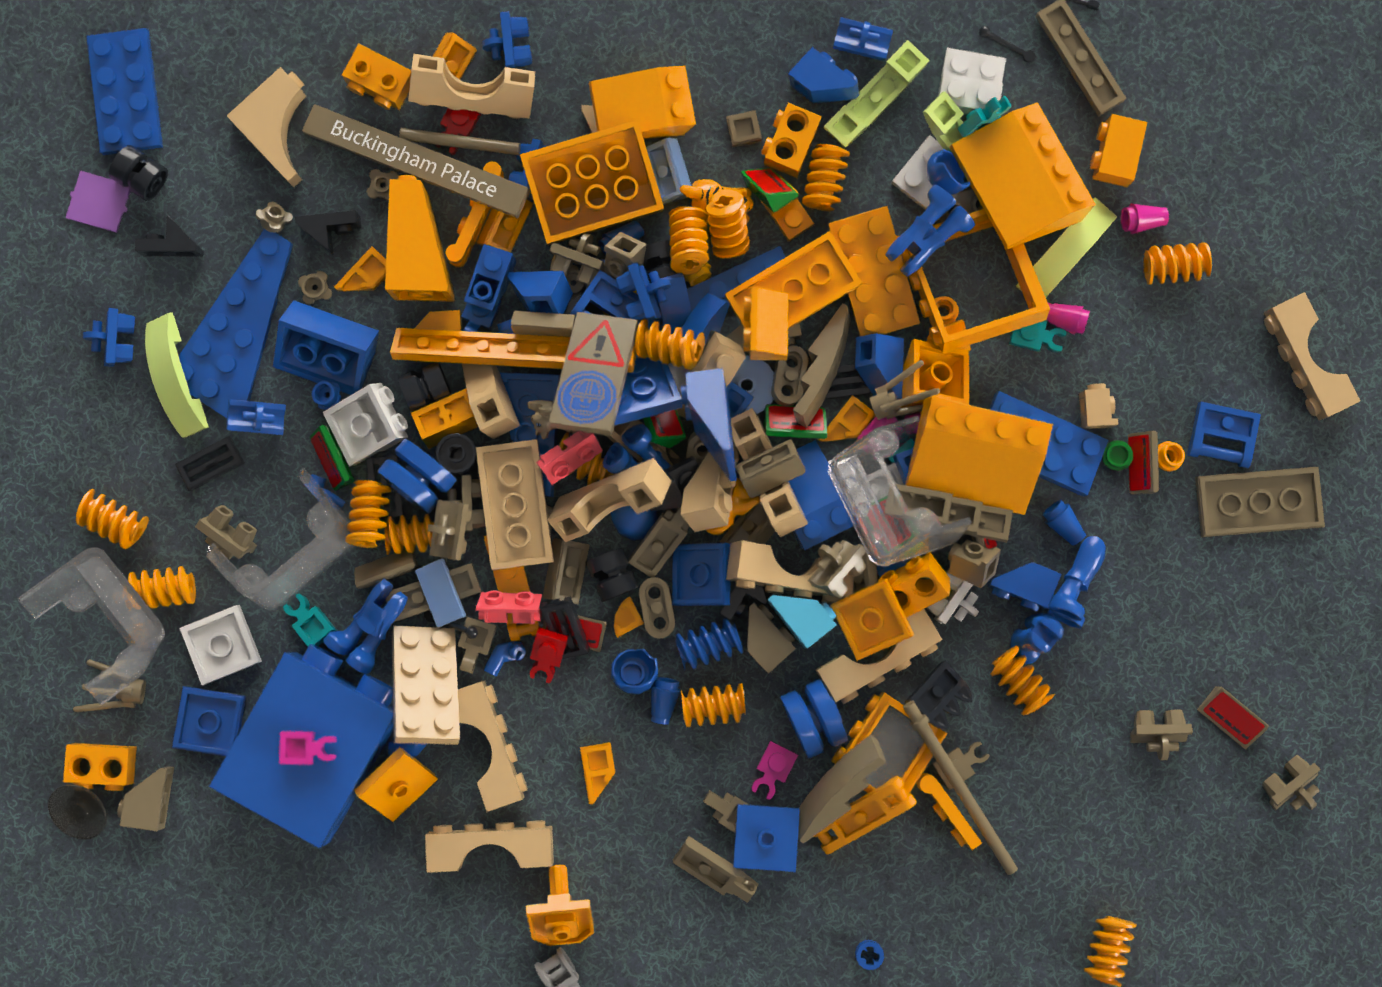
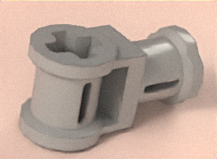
[534,947,580,987]

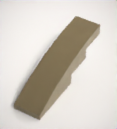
[793,303,850,428]
[885,483,1013,543]
[798,734,886,843]

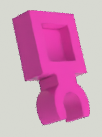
[279,731,337,765]
[752,741,798,800]

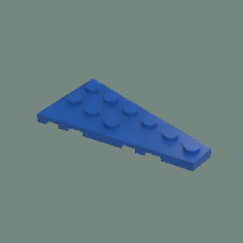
[179,229,293,418]

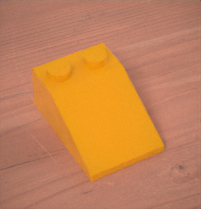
[589,66,696,139]

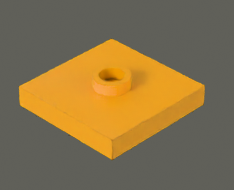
[830,578,914,661]
[354,747,438,822]

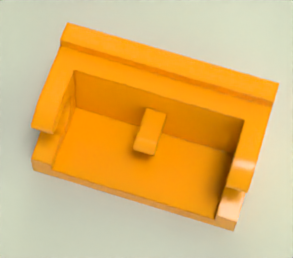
[411,388,478,449]

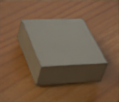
[726,110,762,147]

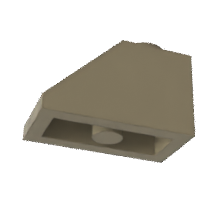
[117,766,174,831]

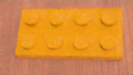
[828,206,920,336]
[725,231,862,329]

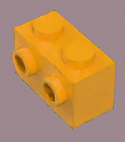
[342,44,411,110]
[1090,114,1148,187]

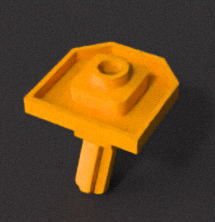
[526,865,594,946]

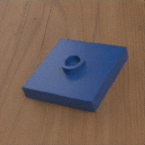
[672,543,731,606]
[172,686,246,756]
[733,804,800,872]

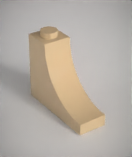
[227,67,306,188]

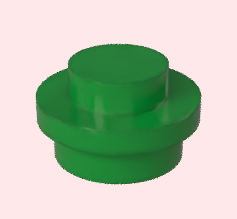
[1102,440,1133,471]

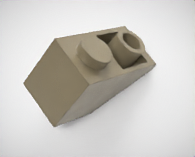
[746,603,796,674]

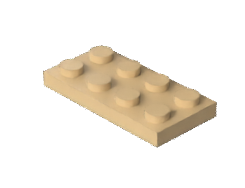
[476,439,554,570]
[392,626,460,745]

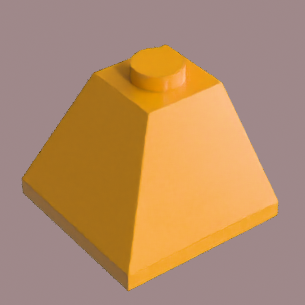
[898,339,969,413]

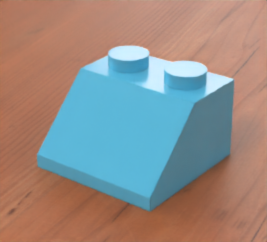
[766,595,837,649]

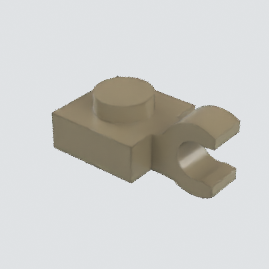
[458,617,497,674]

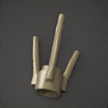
[870,360,940,420]
[73,659,146,712]

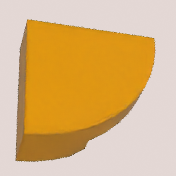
[614,597,644,638]

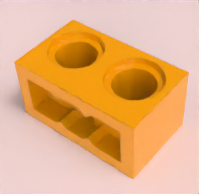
[761,103,822,178]
[878,552,951,618]
[63,743,137,791]

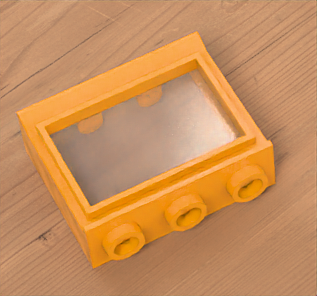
[831,692,947,805]

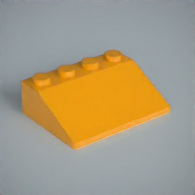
[949,102,1096,250]
[520,119,664,245]
[905,397,1053,515]

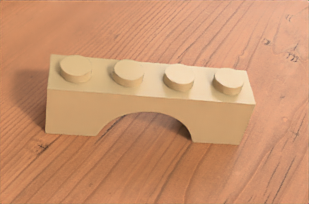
[408,54,535,119]
[1264,292,1360,420]
[731,408,808,537]
[547,458,671,542]
[726,540,854,603]
[815,609,943,704]
[458,681,528,812]
[425,821,554,872]

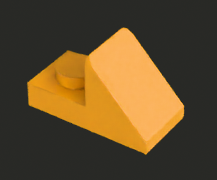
[761,175,814,242]

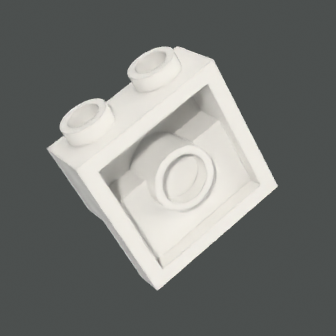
[938,48,1006,114]
[323,383,408,466]

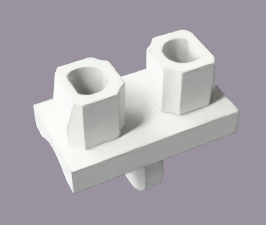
[927,569,979,624]

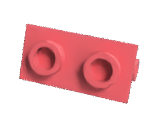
[536,431,603,485]
[476,590,542,624]

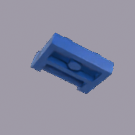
[570,270,641,324]
[1187,402,1261,468]

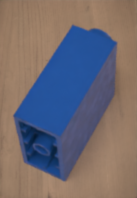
[209,643,394,848]

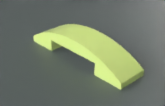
[824,40,930,148]
[923,91,964,168]
[1016,197,1117,297]
[145,313,209,438]

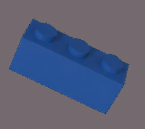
[273,300,379,395]

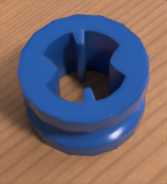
[855,940,884,970]

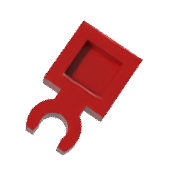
[435,108,481,155]
[530,627,568,683]

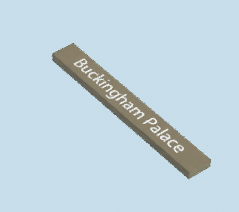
[302,104,530,218]

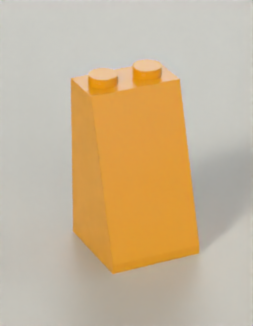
[385,175,455,302]

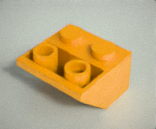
[743,287,788,361]

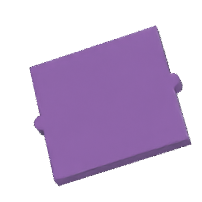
[66,171,130,233]

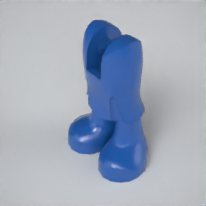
[885,185,975,277]
[603,424,671,474]
[1048,536,1106,629]
[323,579,408,674]
[1010,613,1063,664]

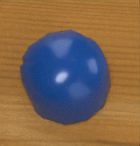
[927,149,971,195]
[611,506,658,541]
[611,649,658,694]

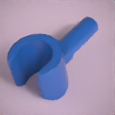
[307,474,346,508]

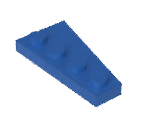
[500,373,560,497]

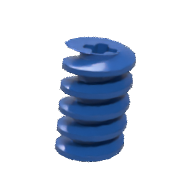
[676,618,744,669]

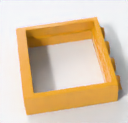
[901,209,1050,354]

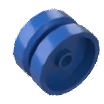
[377,438,457,514]
[780,679,848,759]

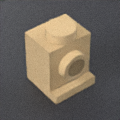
[1079,383,1118,429]

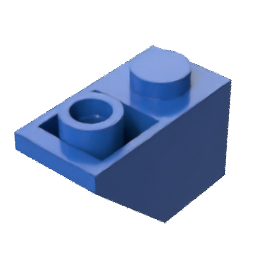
[788,47,859,103]
[464,244,517,312]
[507,271,573,314]
[855,333,904,399]
[986,562,1061,612]

